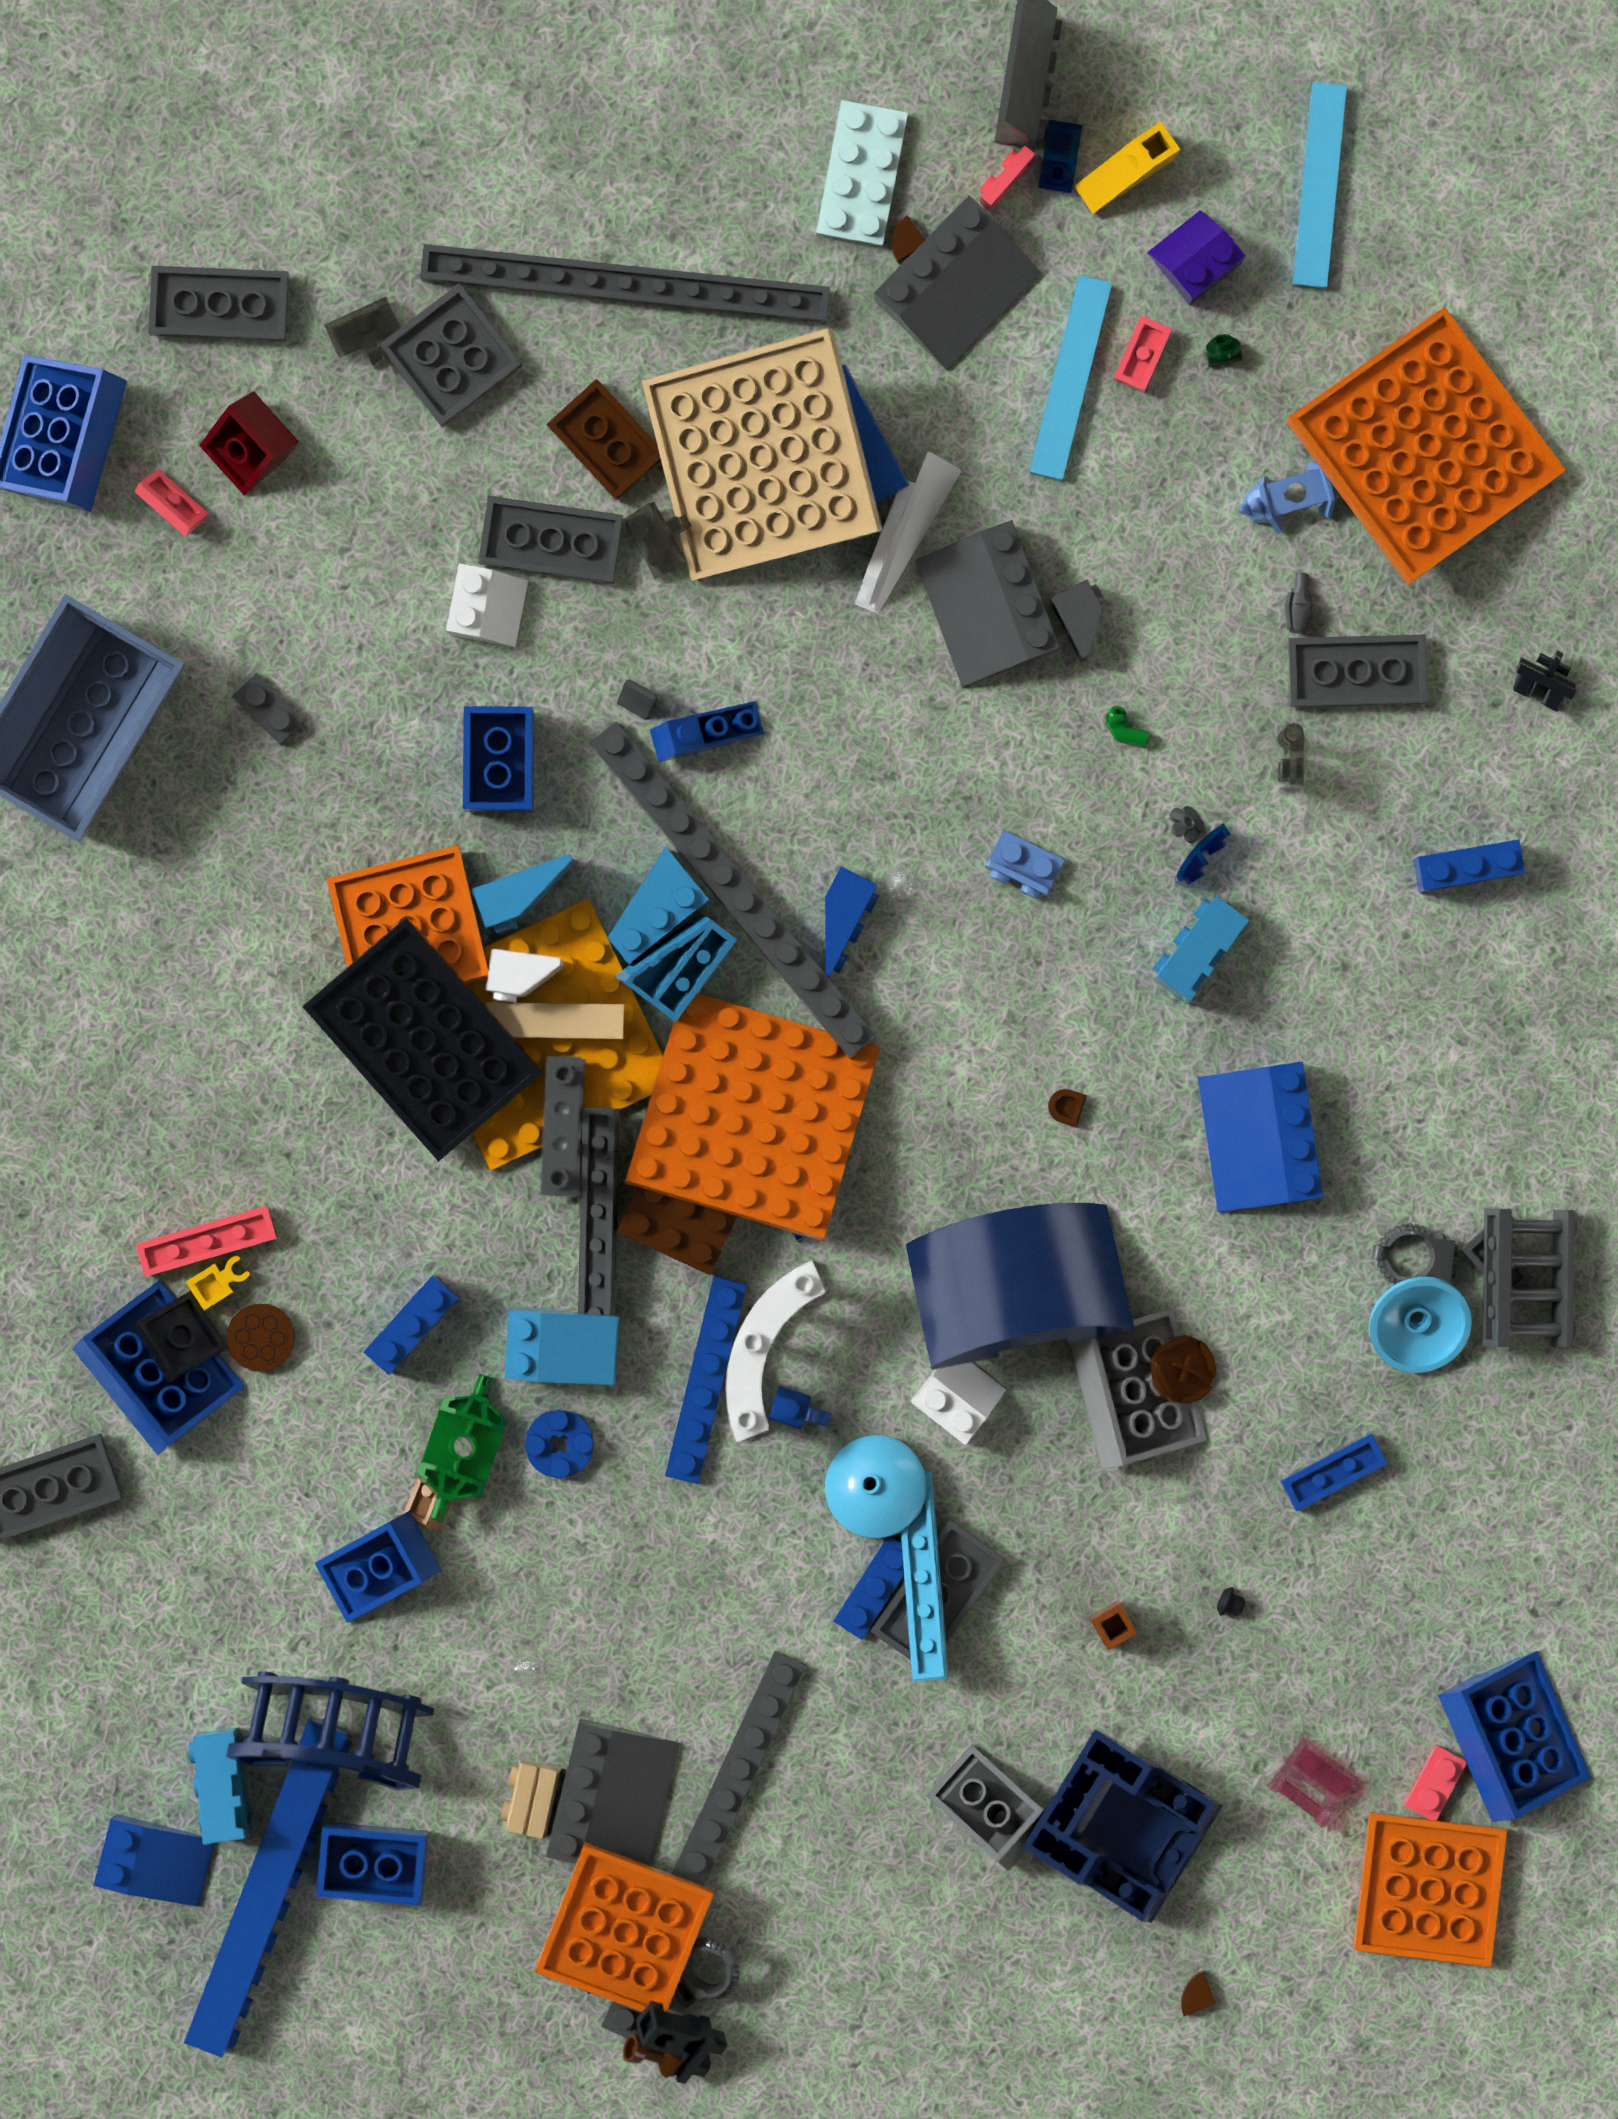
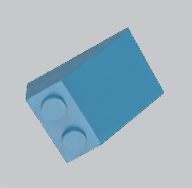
[472,854,575,935]
[505,1307,620,1385]

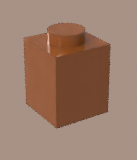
[1089,1600,1138,1650]

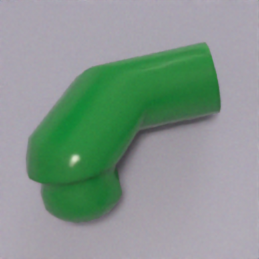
[1105,706,1149,748]

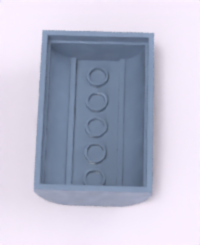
[0,594,186,843]

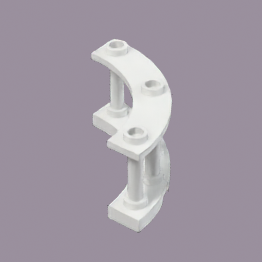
[726,1260,825,1442]

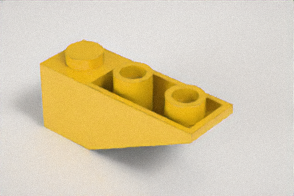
[1074,122,1180,215]

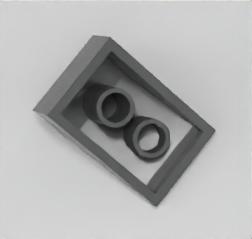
[926,1744,1045,1871]

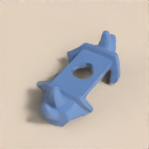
[1239,461,1342,534]

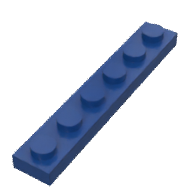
[665,1276,747,1484]

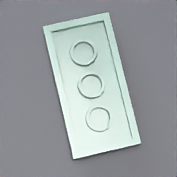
[816,100,908,248]

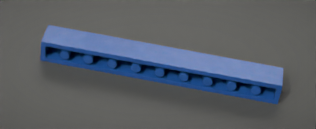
[184,1716,353,2058]

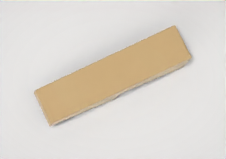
[487,1002,624,1040]

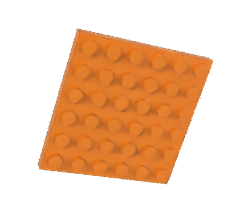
[1285,307,1566,585]
[625,993,880,1242]

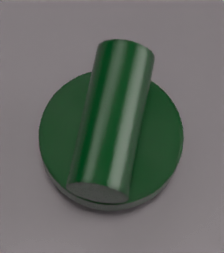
[1206,334,1242,367]

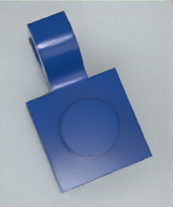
[768,1386,831,1429]

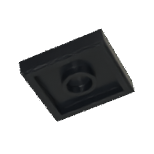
[132,1291,228,1383]

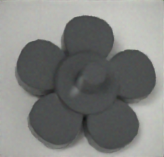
[1169,806,1204,843]

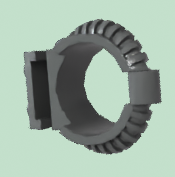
[1372,1223,1459,1285]
[675,1937,739,2009]

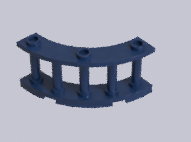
[226,1671,434,1791]

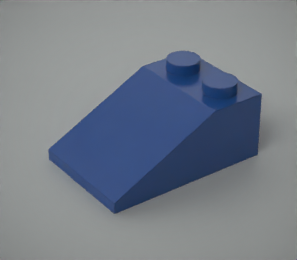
[315,1511,442,1623]
[93,1814,215,1906]

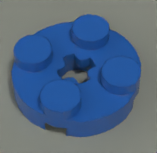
[525,1409,594,1479]

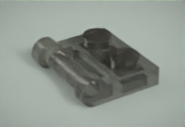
[1277,723,1304,791]

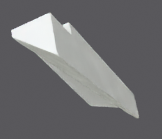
[854,452,961,613]

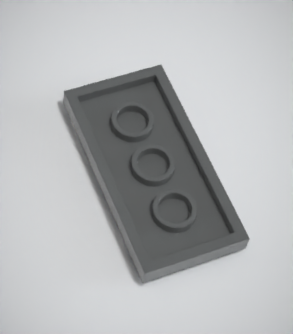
[148,265,289,342]
[478,496,623,584]
[1288,634,1427,708]
[0,1433,123,1540]
[870,1519,1005,1660]

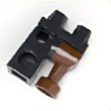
[623,2001,727,2084]

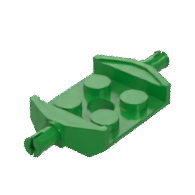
[415,1374,507,1523]

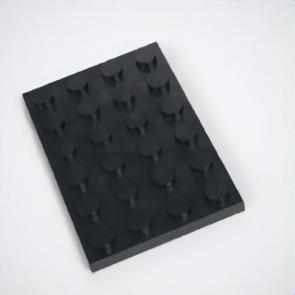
[302,916,543,1162]

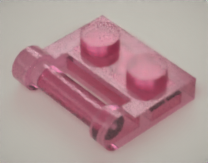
[1267,1736,1359,1828]

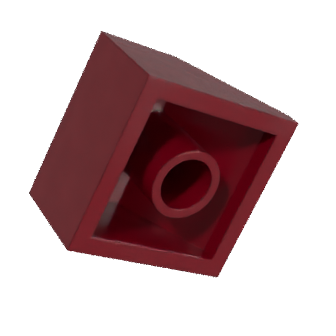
[199,391,299,496]

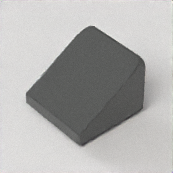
[617,679,658,720]

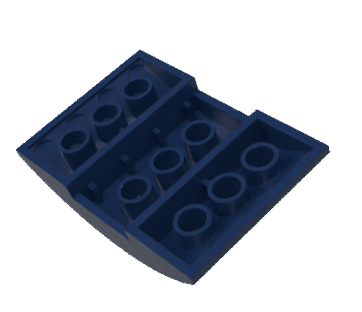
[906,1203,1135,1370]

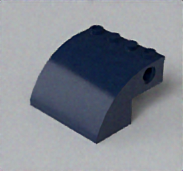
[1022,1729,1223,1923]

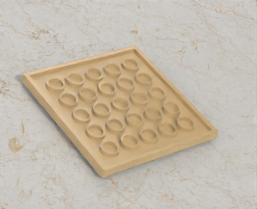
[642,328,882,581]

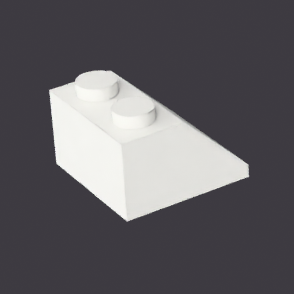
[446,563,528,648]
[486,949,564,1003]
[911,1362,1006,1445]

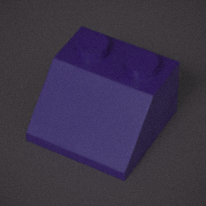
[1147,210,1246,306]

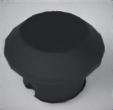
[1217,1587,1246,1616]

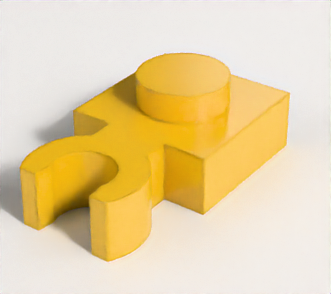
[186,1256,250,1311]

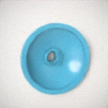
[1369,1277,1472,1373]
[825,1435,927,1538]

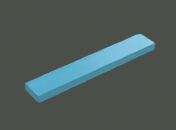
[1292,82,1347,289]
[1029,275,1112,481]
[901,1472,949,1682]

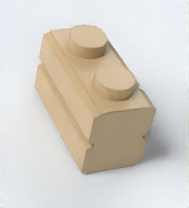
[500,1759,561,1839]

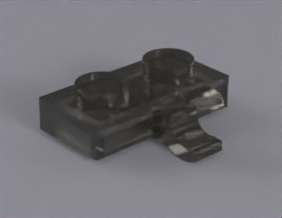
[324,297,400,370]
[623,502,692,579]

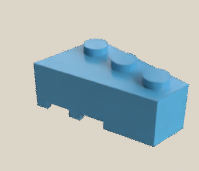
[607,847,710,965]
[1152,896,1249,1004]
[614,914,737,1022]
[188,1728,252,1845]

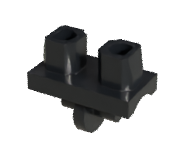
[1513,650,1576,712]

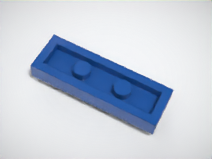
[1279,1433,1387,1512]
[833,1536,904,1640]

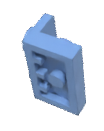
[985,830,1064,900]

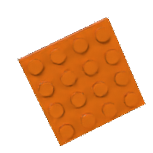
[326,845,489,984]
[1353,1812,1507,1967]
[534,1842,714,2012]

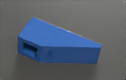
[650,701,764,762]
[825,866,880,977]

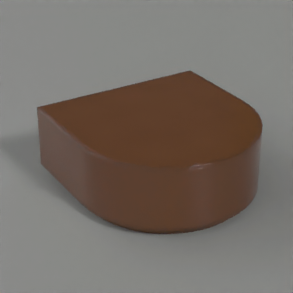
[1048,1089,1087,1128]

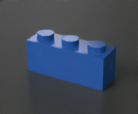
[1413,839,1525,893]
[363,1275,461,1375]

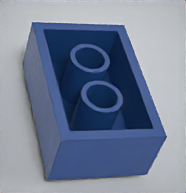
[463,706,535,813]
[316,1822,429,1905]

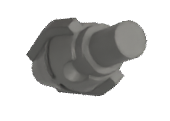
[1285,573,1312,635]

